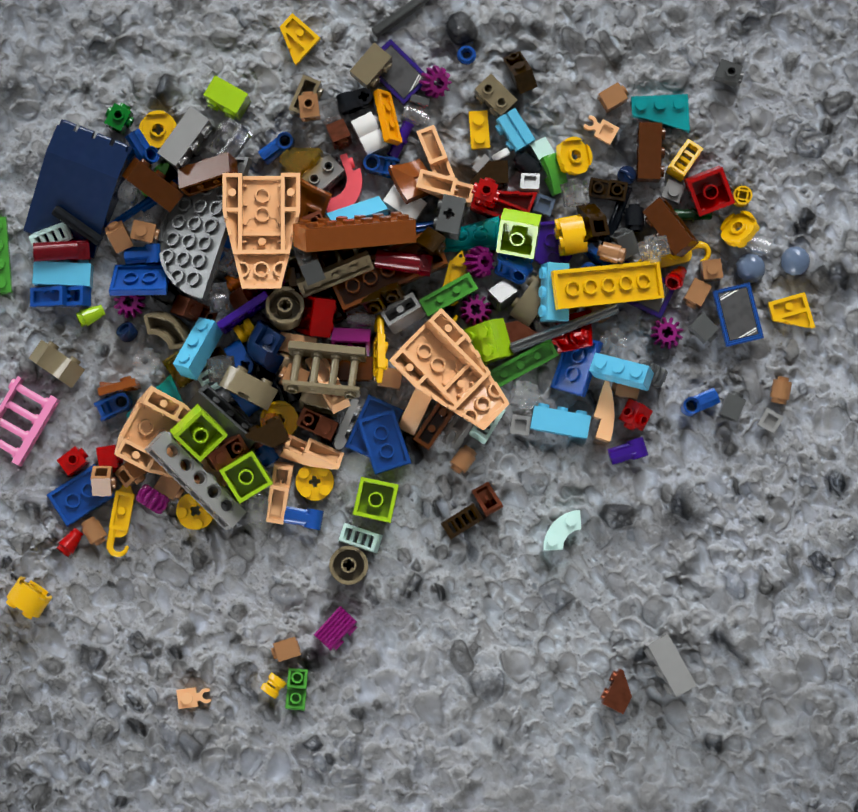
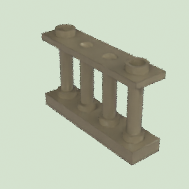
[288,248,374,298]
[282,340,367,399]

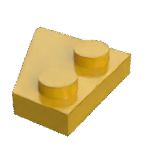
[280,13,321,66]
[767,292,815,329]

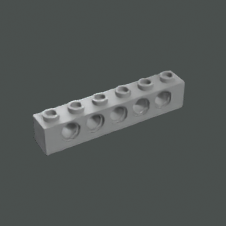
[144,431,246,530]

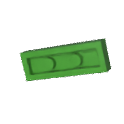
[419,272,478,317]

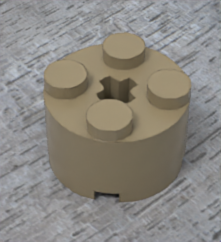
[266,286,304,330]
[329,546,369,585]

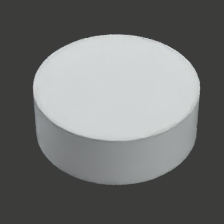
[491,147,510,161]

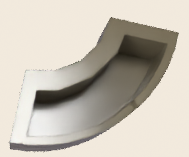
[509,274,541,327]
[143,311,191,350]
[29,340,85,388]
[219,365,278,411]

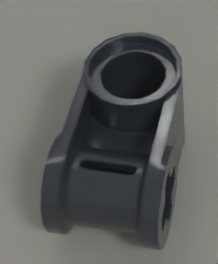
[336,88,374,115]

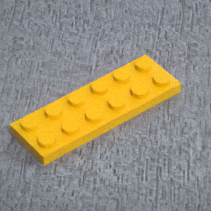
[551,260,664,310]

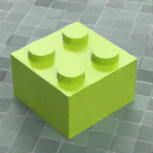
[203,75,251,121]
[496,208,542,259]
[464,318,514,365]
[170,404,228,462]
[219,449,273,504]
[353,477,399,523]

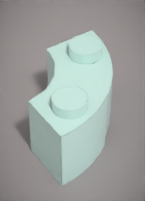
[543,510,581,551]

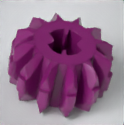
[419,65,452,98]
[463,246,495,279]
[459,294,492,326]
[113,295,146,319]
[650,317,683,350]
[136,484,170,514]

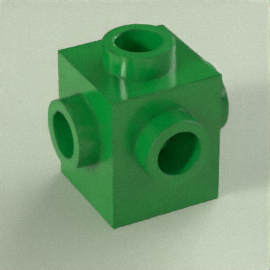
[104,103,134,135]

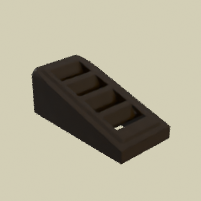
[441,503,483,540]

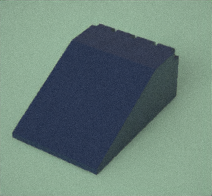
[23,119,136,259]

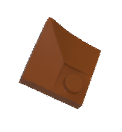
[388,159,430,204]
[298,178,332,222]
[97,376,141,396]

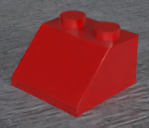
[684,166,735,217]
[294,292,336,338]

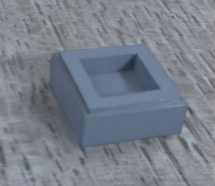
[532,194,556,218]

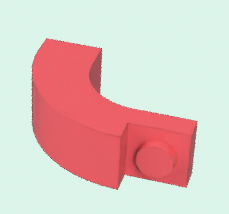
[326,153,363,213]

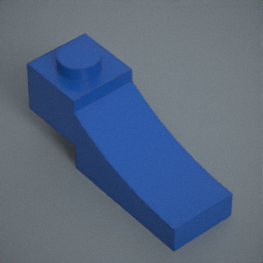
[30,286,91,308]

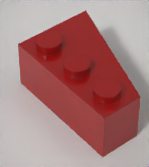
[470,189,538,222]

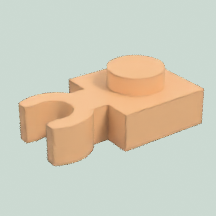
[583,115,619,146]
[176,687,212,709]

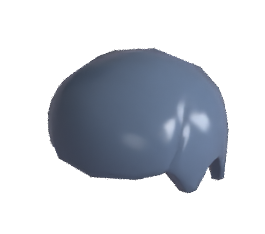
[781,246,810,276]
[736,253,765,283]

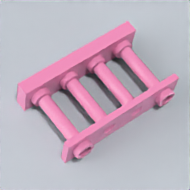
[0,376,60,467]

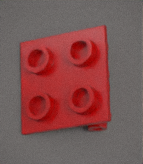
[552,310,593,353]

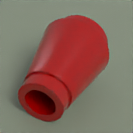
[665,266,687,290]
[56,528,83,557]

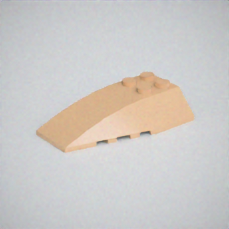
[222,173,300,289]
[389,308,510,431]
[114,386,227,487]

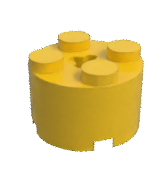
[554,214,588,256]
[6,576,52,619]

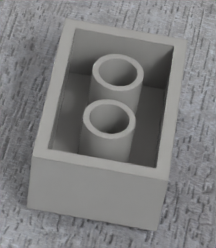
[157,106,213,171]
[643,634,697,697]

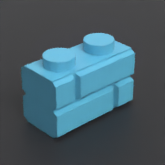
[495,108,536,154]

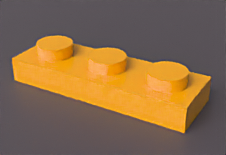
[373,89,403,146]

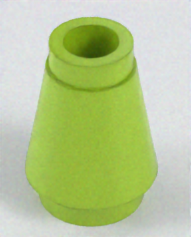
[75,305,106,327]

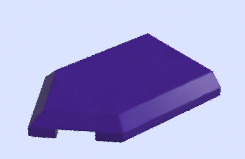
[534,221,572,266]

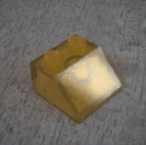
[279,148,324,178]

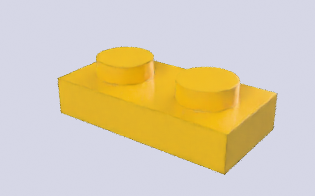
[468,110,490,150]

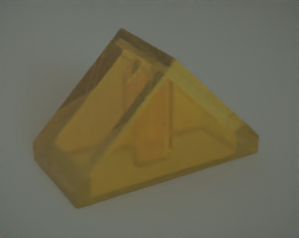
[162,351,193,388]

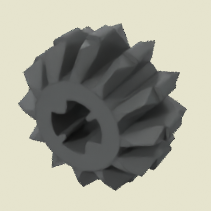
[639,359,668,387]

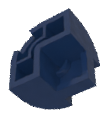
[247,320,286,374]

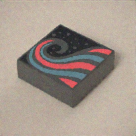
[410,94,430,109]

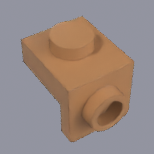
[130,220,160,244]

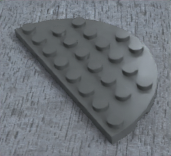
[158,157,252,301]

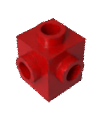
[471,177,501,207]
[618,399,653,431]

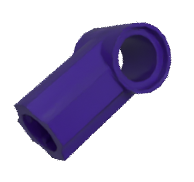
[607,437,648,465]

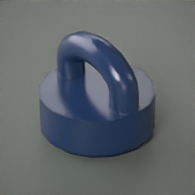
[617,166,636,185]
[116,322,138,342]

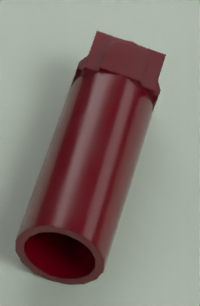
[33,239,90,262]
[375,248,433,277]

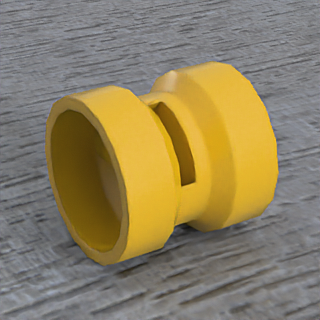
[732,186,752,208]
[233,318,254,343]
[260,672,287,699]

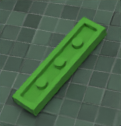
[0,216,13,294]
[490,339,559,387]

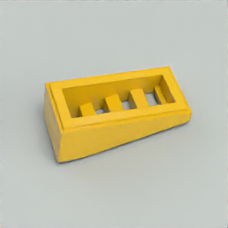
[666,139,704,182]

